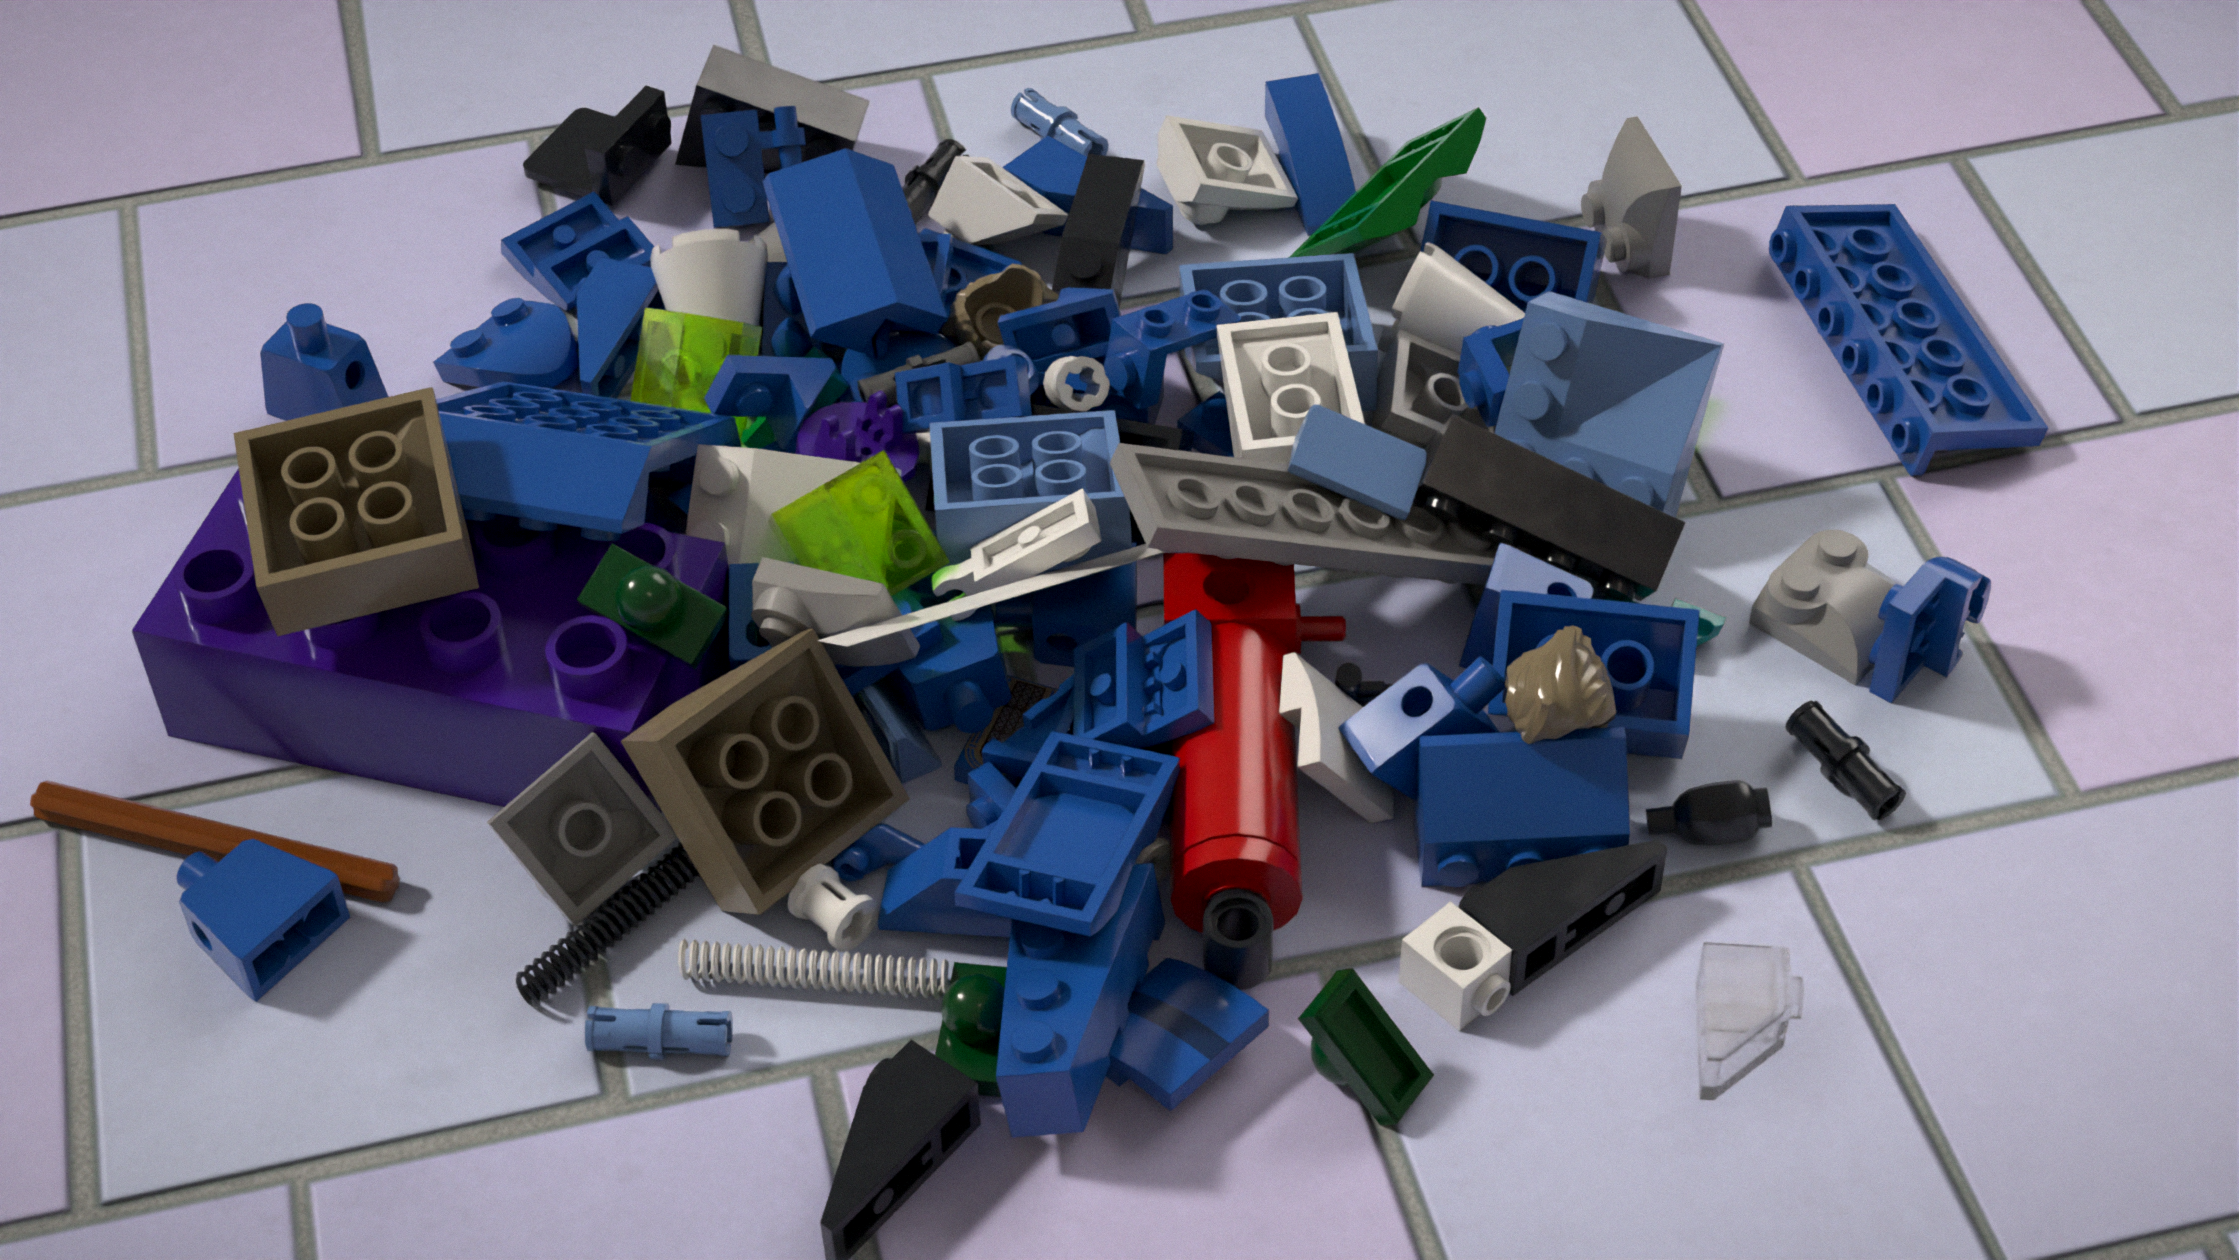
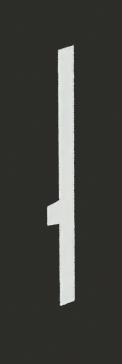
[818,544,1164,647]

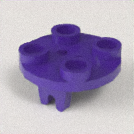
[795,390,920,486]

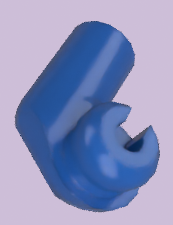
[832,823,925,882]

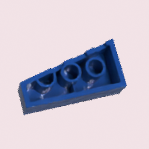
[996,863,1166,1138]

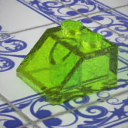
[630,308,762,445]

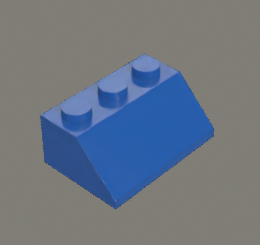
[1420,200,1607,313]
[1487,589,1700,759]
[1413,727,1630,887]

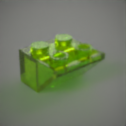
[768,450,950,597]

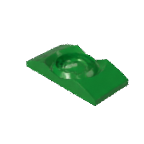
[1290,107,1486,257]

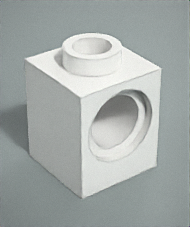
[1399,901,1512,1031]

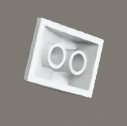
[1217,312,1365,464]
[686,444,902,587]

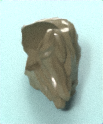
[942,264,1059,361]
[1505,625,1616,744]

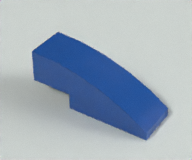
[1265,73,1356,236]

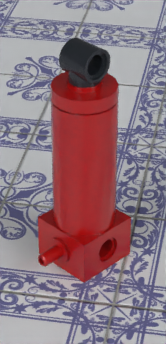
[1163,553,1346,990]

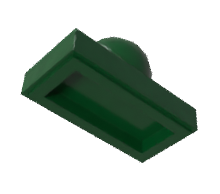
[577,543,730,670]
[935,962,1007,1097]
[1298,968,1434,1126]

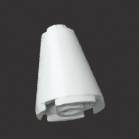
[650,229,768,396]
[1378,242,1525,374]

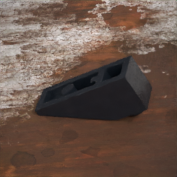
[1052,154,1145,307]
[1458,840,1667,996]
[820,1039,981,1260]

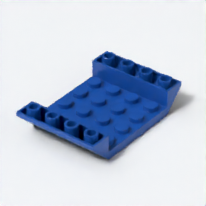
[436,381,742,541]

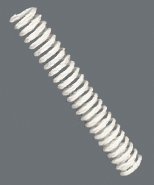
[678,939,949,1000]

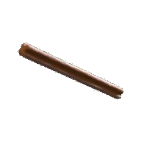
[30,780,400,903]

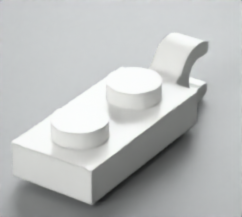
[932,488,1102,621]

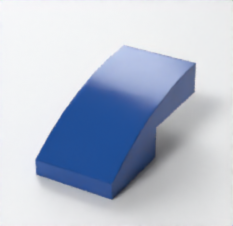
[895,355,1032,434]

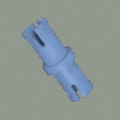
[1011,88,1109,157]
[585,1003,733,1059]

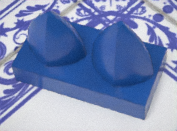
[762,262,824,357]

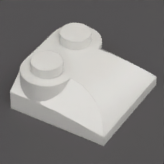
[1157,115,1298,225]

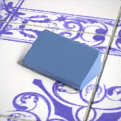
[1287,404,1427,520]
[852,678,942,784]

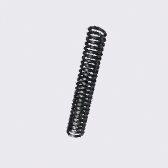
[516,842,701,1008]

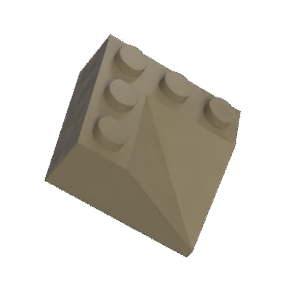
[233,387,479,637]
[621,629,910,915]

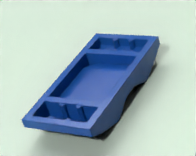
[954,731,1180,936]

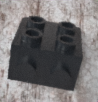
[523,85,672,206]

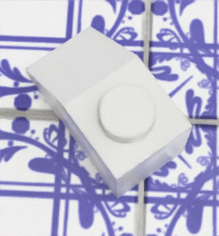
[928,156,1068,245]

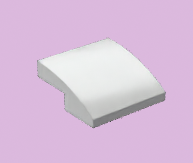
[1279,652,1394,823]

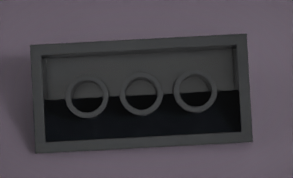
[1415,415,1686,603]

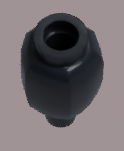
[1646,780,1772,845]

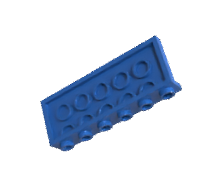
[1769,204,2049,476]

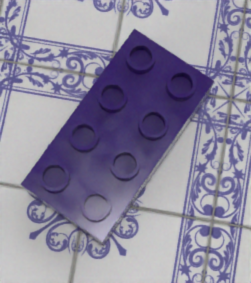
[132,468,731,813]

